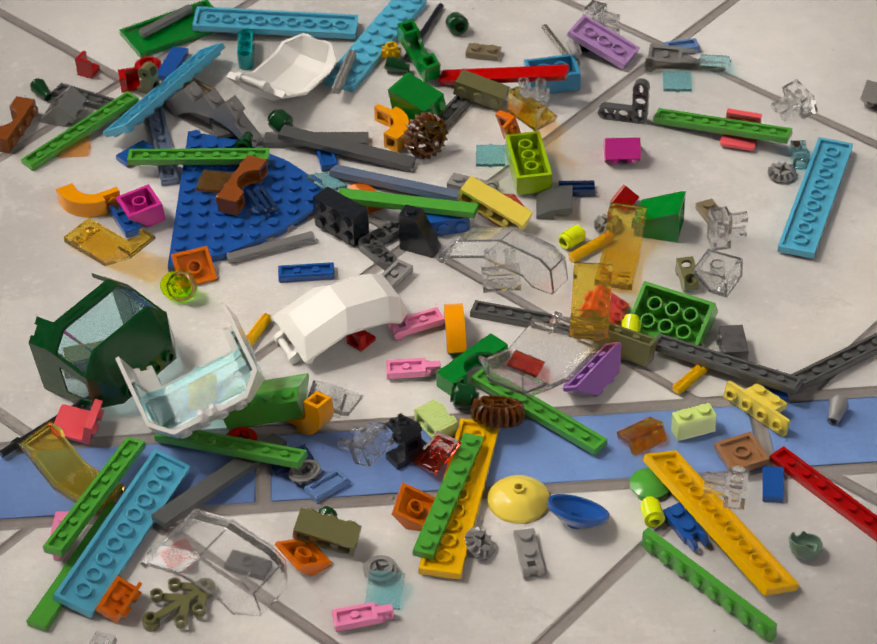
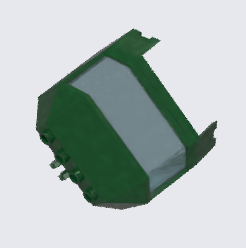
[28,273,177,408]

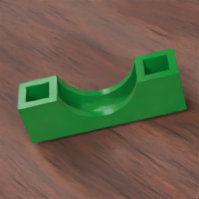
[397,19,440,82]
[436,333,508,396]

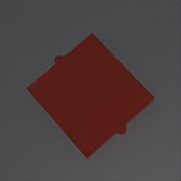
[507,350,545,378]

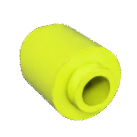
[558,225,586,249]
[621,314,641,333]
[640,496,665,528]

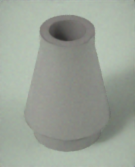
[827,395,849,425]

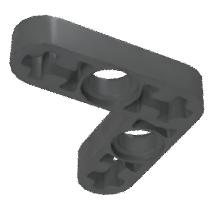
[598,78,650,124]
[358,220,399,270]

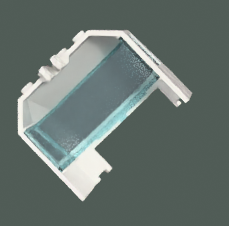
[115,303,265,439]

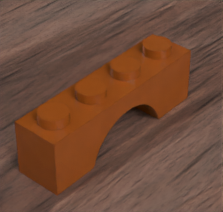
[0,96,38,153]
[215,155,268,216]

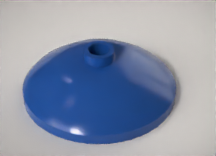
[547,494,609,529]

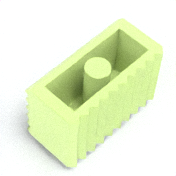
[414,399,458,445]
[671,403,717,441]

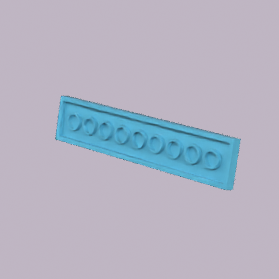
[323,0,427,93]
[192,6,359,40]
[103,42,225,138]
[777,137,853,259]
[53,449,191,618]

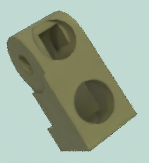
[138,62,160,95]
[675,256,699,291]

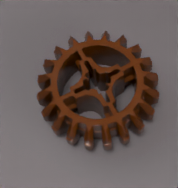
[403,112,449,159]
[471,395,525,429]

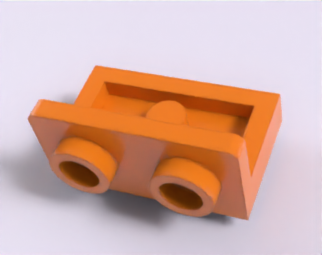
[495,110,521,139]
[95,575,143,624]

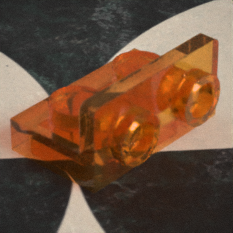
[617,417,667,455]

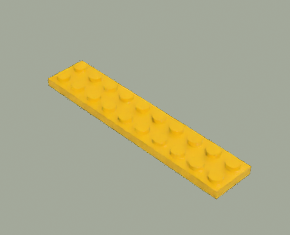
[418,418,500,580]
[643,450,799,596]

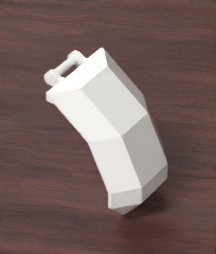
[227,33,337,101]
[273,274,408,364]

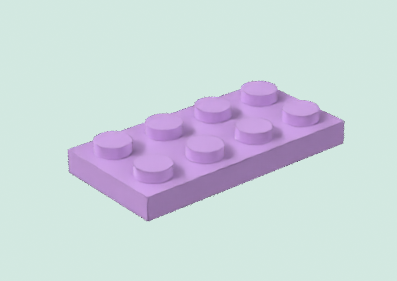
[567,14,640,70]

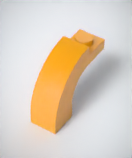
[374,104,409,153]
[56,183,120,217]
[444,303,467,353]
[287,391,334,435]

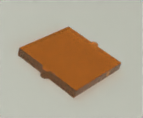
[57,136,91,158]
[196,170,233,193]

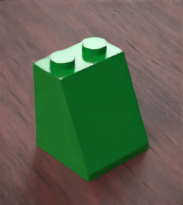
[388,72,446,126]
[631,191,686,243]

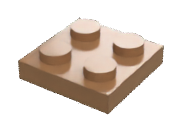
[714,432,770,476]

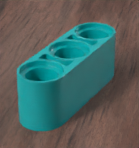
[237,29,255,70]

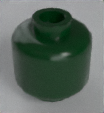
[445,12,469,35]
[267,109,293,132]
[450,382,480,410]

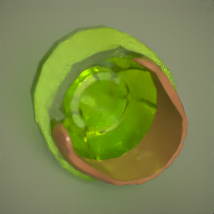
[160,270,198,303]

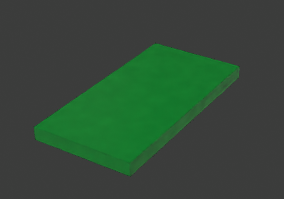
[119,0,215,58]

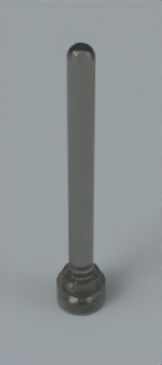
[542,24,581,68]
[645,58,726,72]

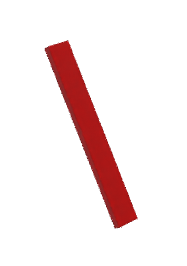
[438,64,570,86]
[769,446,877,542]

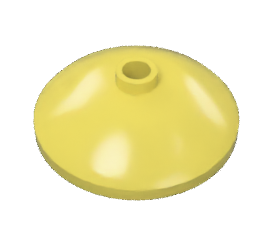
[488,475,550,524]

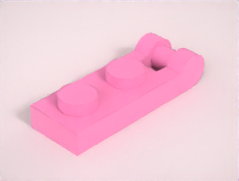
[388,307,445,341]

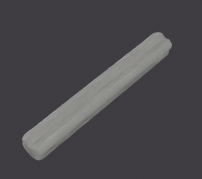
[139,4,193,38]
[566,38,582,59]
[332,49,357,94]

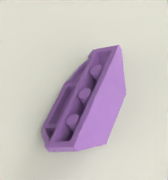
[562,342,621,397]

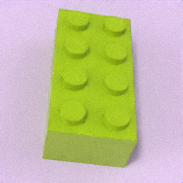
[505,131,552,195]

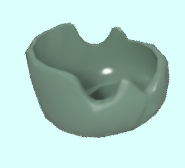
[789,531,823,560]

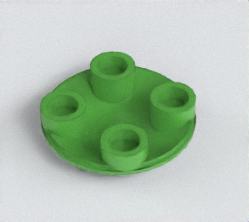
[630,468,670,501]

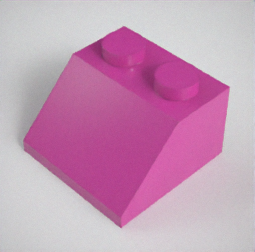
[603,137,641,164]
[116,184,166,227]

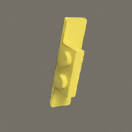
[723,381,790,437]

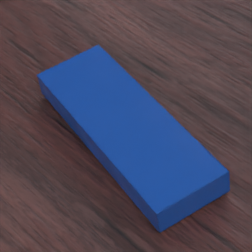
[158,46,189,81]
[278,262,335,283]

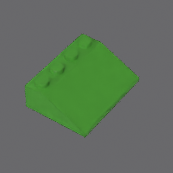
[630,281,718,346]
[222,373,309,430]

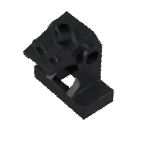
[385,413,431,470]

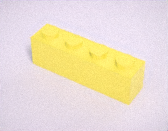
[457,176,533,237]

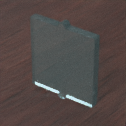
[698,54,731,67]
[663,70,692,93]
[476,144,505,168]
[305,172,348,191]
[365,569,405,610]

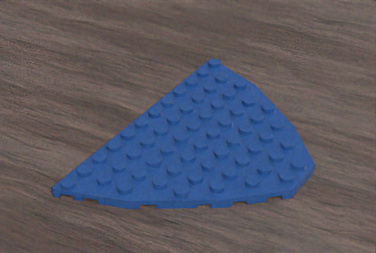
[168,130,322,272]

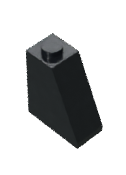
[398,204,441,258]

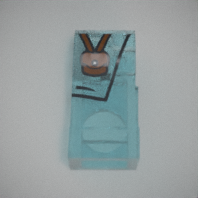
[790,140,810,170]

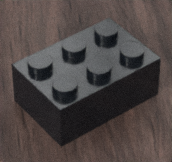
[313,186,369,248]

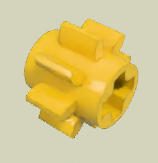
[381,42,402,59]

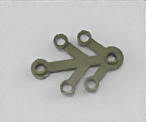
[142,577,216,632]

